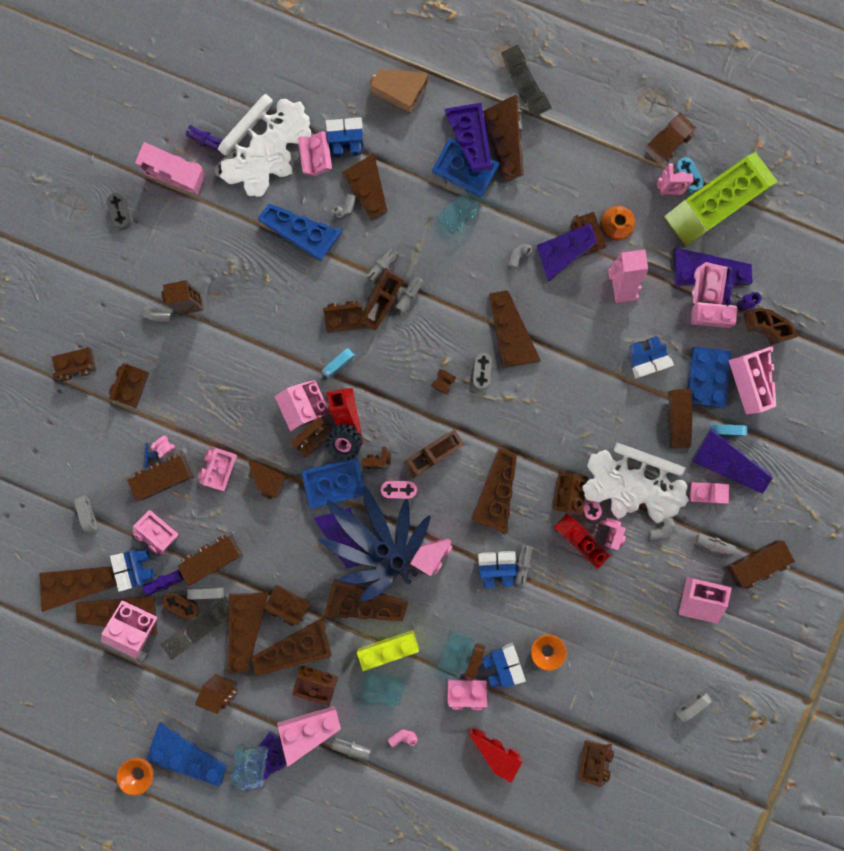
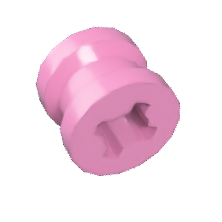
[150,435,176,459]

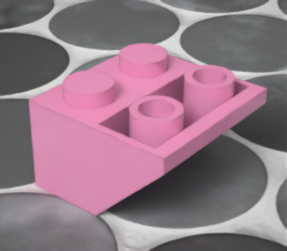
[275,380,331,431]
[410,538,452,576]
[679,577,732,624]
[101,600,157,659]

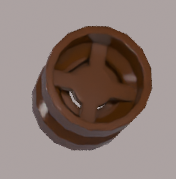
[431,369,456,395]

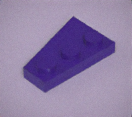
[537,224,597,281]
[313,508,363,569]
[232,731,287,791]

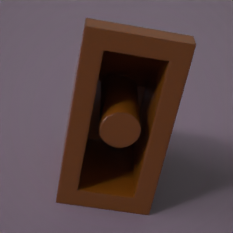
[249,460,288,499]

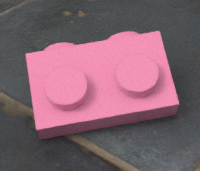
[599,518,626,550]

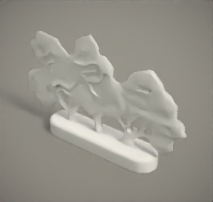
[218,94,311,197]
[583,442,690,524]

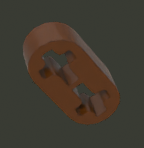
[163,592,199,619]
[463,643,486,681]

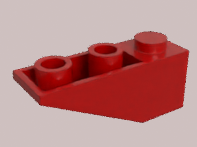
[326,388,364,445]
[553,514,611,570]
[469,728,523,783]

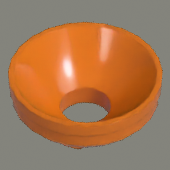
[600,206,635,241]
[531,634,567,671]
[117,758,154,795]

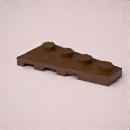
[489,290,541,368]
[39,566,119,612]

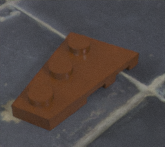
[342,153,387,221]

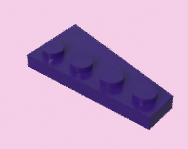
[444,103,492,173]
[673,247,753,286]
[692,427,773,494]

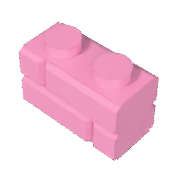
[691,303,737,328]

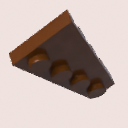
[483,95,524,182]
[471,448,517,534]
[323,579,408,621]
[227,592,269,673]
[75,595,157,635]
[251,617,332,676]

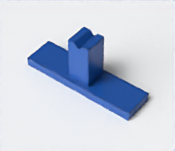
[144,443,158,468]

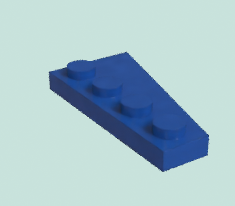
[258,204,342,262]
[146,722,227,786]

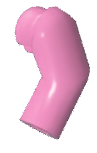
[388,729,418,748]

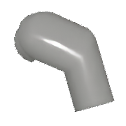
[332,194,356,218]
[508,244,533,268]
[143,306,170,322]
[649,518,676,540]

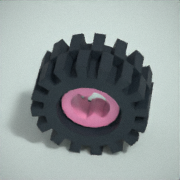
[325,424,363,461]

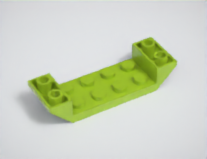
[664,152,778,247]

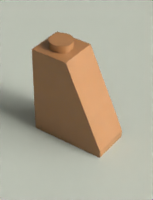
[370,69,429,113]

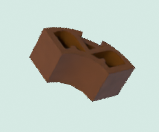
[644,112,697,165]
[743,308,798,345]

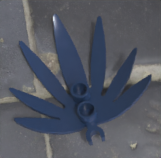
[318,485,431,602]

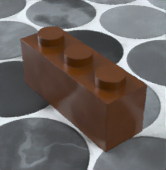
[161,280,203,315]
[127,454,194,501]
[177,534,243,586]
[726,540,795,589]
[195,674,238,714]

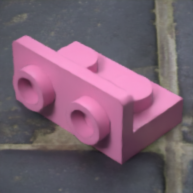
[298,131,332,176]
[657,164,693,195]
[692,262,728,304]
[198,446,237,491]
[133,510,179,556]
[448,679,487,710]

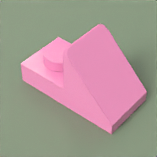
[689,482,729,504]

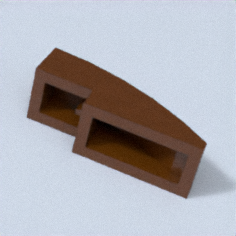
[359,268,404,331]
[668,389,692,449]
[403,429,465,478]

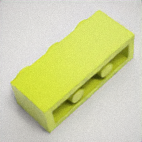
[357,630,419,671]

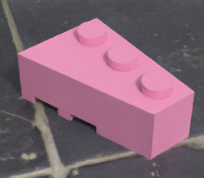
[135,142,206,195]
[608,249,648,303]
[728,346,776,415]
[277,706,341,767]

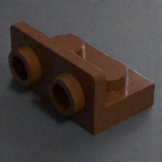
[571,212,607,256]
[323,301,365,333]
[52,347,96,381]
[109,363,149,408]
[290,417,331,457]
[362,447,391,469]
[552,472,588,515]
[263,585,311,626]
[292,665,338,706]
[578,740,614,787]

